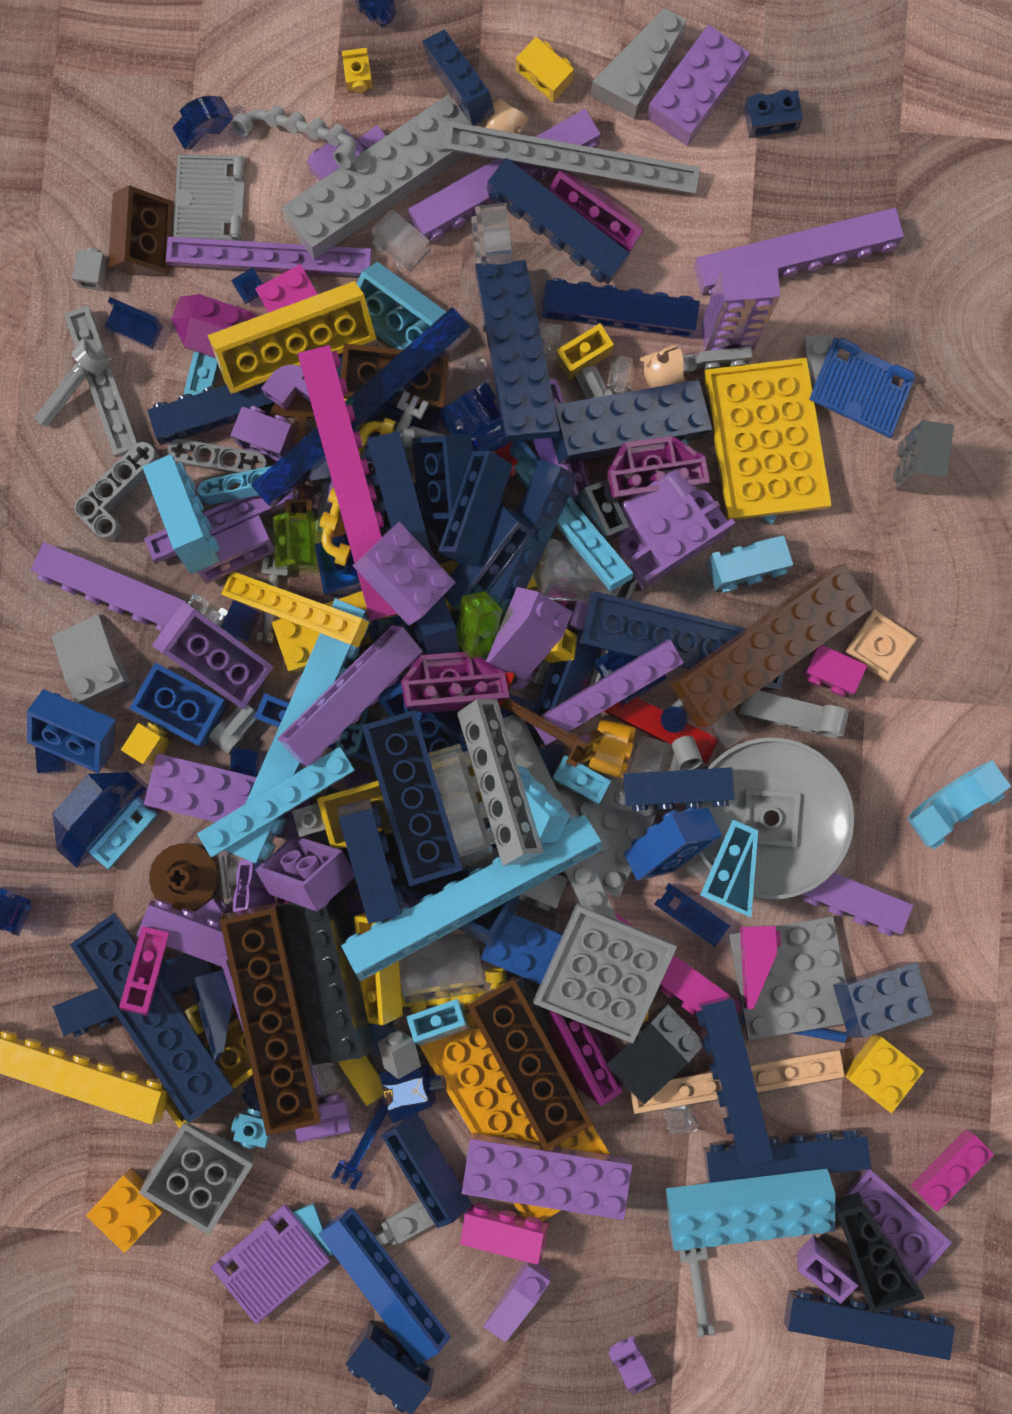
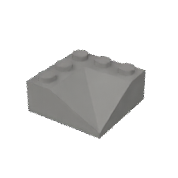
[139,1122,255,1235]

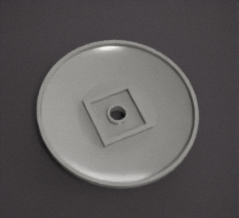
[696,738,854,899]

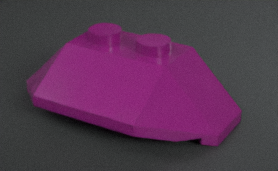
[548,170,644,252]
[171,294,257,359]
[608,436,710,499]
[401,651,509,713]
[549,1010,622,1106]

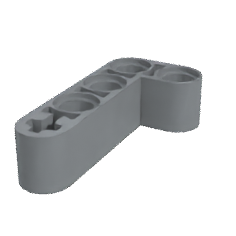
[75,442,160,542]
[739,691,849,738]

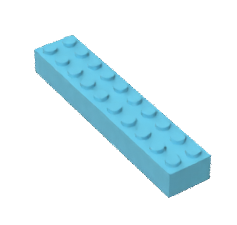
[225,598,372,863]

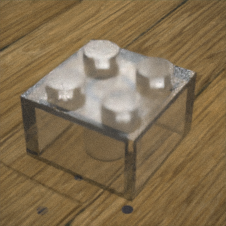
[471,203,512,266]

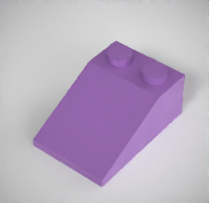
[486,587,573,681]

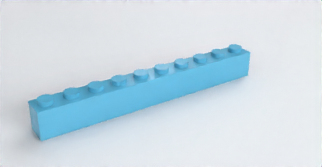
[341,814,602,981]

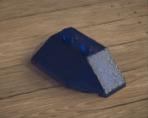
[52,772,147,868]

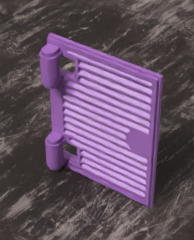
[210,1204,331,1325]

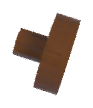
[149,843,221,911]

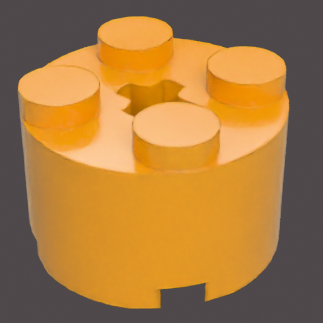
[588,719,636,779]

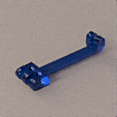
[331,1099,392,1190]

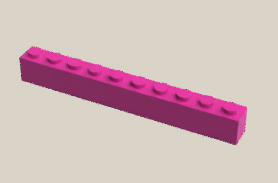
[298,345,397,621]

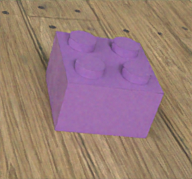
[230,406,295,464]

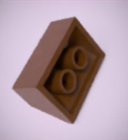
[108,185,173,276]

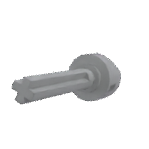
[34,336,112,427]

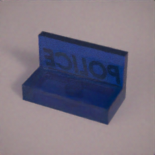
[104,297,163,350]

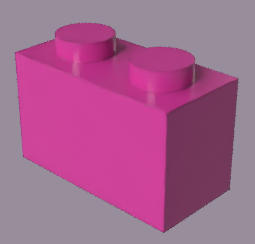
[802,645,867,698]

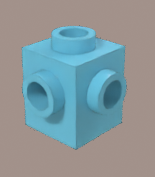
[231,1107,271,1149]

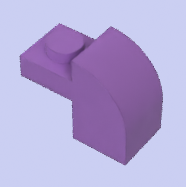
[261,365,311,410]
[608,1336,657,1395]

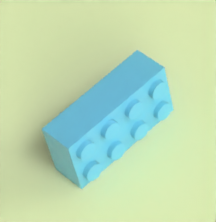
[142,454,220,574]

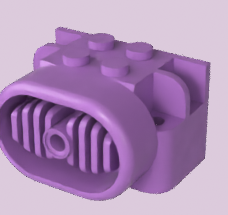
[617,468,735,591]

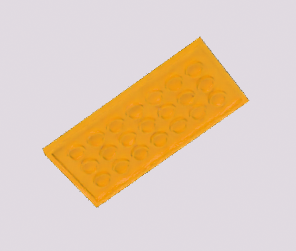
[419,1011,611,1222]

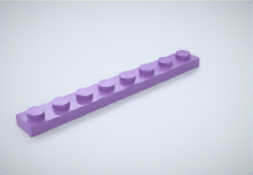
[166,237,372,276]

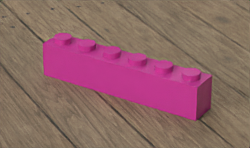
[615,912,743,1015]

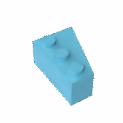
[706,535,793,593]
[700,819,758,917]

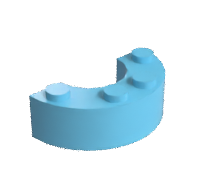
[907,760,1011,849]

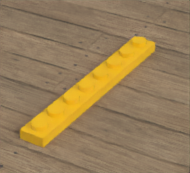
[221,572,370,648]

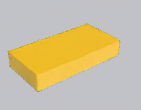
[338,1055,385,1106]

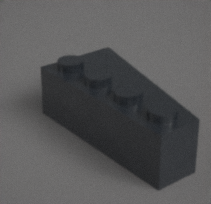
[835,1192,925,1314]

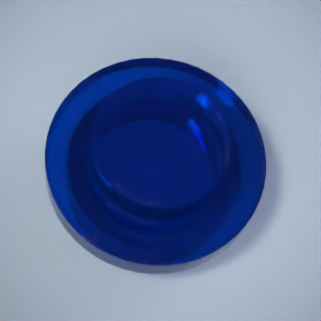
[660,706,687,733]

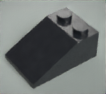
[606,1004,704,1105]

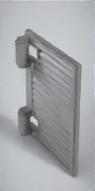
[173,154,246,241]

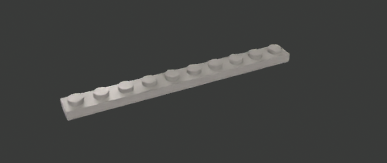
[444,121,700,195]
[503,714,618,920]

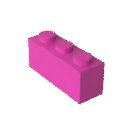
[910,1129,994,1212]
[460,1203,549,1265]

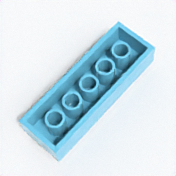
[666,1169,835,1251]

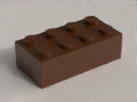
[341,343,450,412]

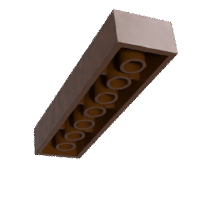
[669,564,873,727]
[219,903,322,1136]

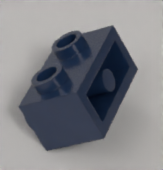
[744,89,803,138]

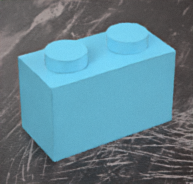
[407,999,471,1046]

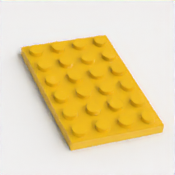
[704,358,832,521]

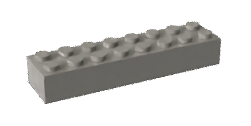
[281,94,472,260]

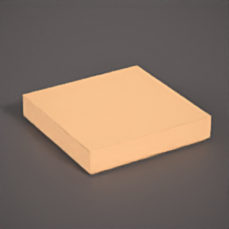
[843,609,918,682]

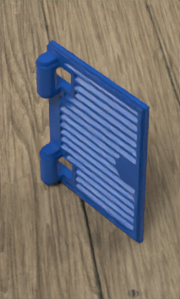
[809,337,916,439]

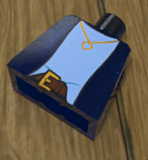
[379,1065,447,1123]

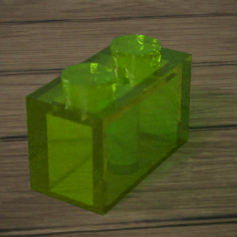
[273,512,317,571]
[456,591,502,658]

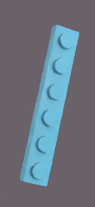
[197,747,355,857]

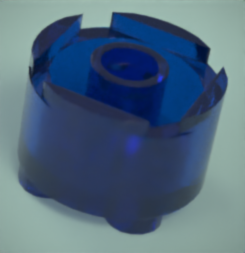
[0,888,33,936]

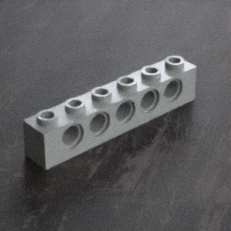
[457,699,544,866]

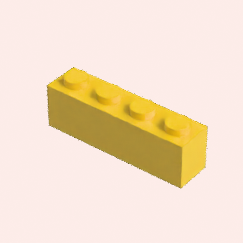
[354,912,403,1025]

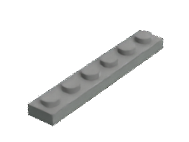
[64,305,138,458]

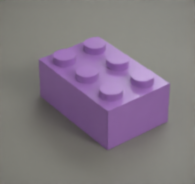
[352,522,456,626]
[255,836,355,911]

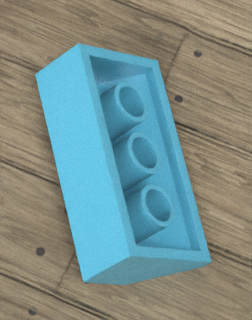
[357,262,459,353]

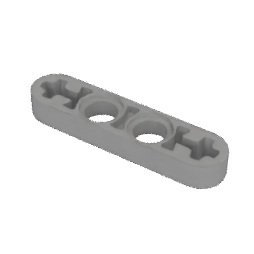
[167,439,268,474]

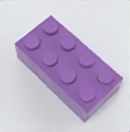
[647,24,750,147]
[152,602,274,709]

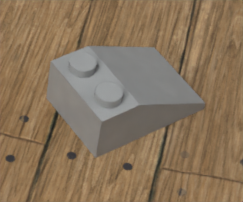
[51,614,131,706]

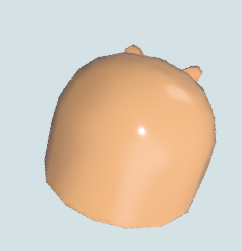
[480,98,529,134]
[640,344,686,388]

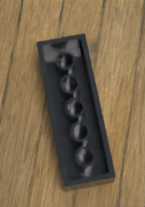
[277,892,375,1065]

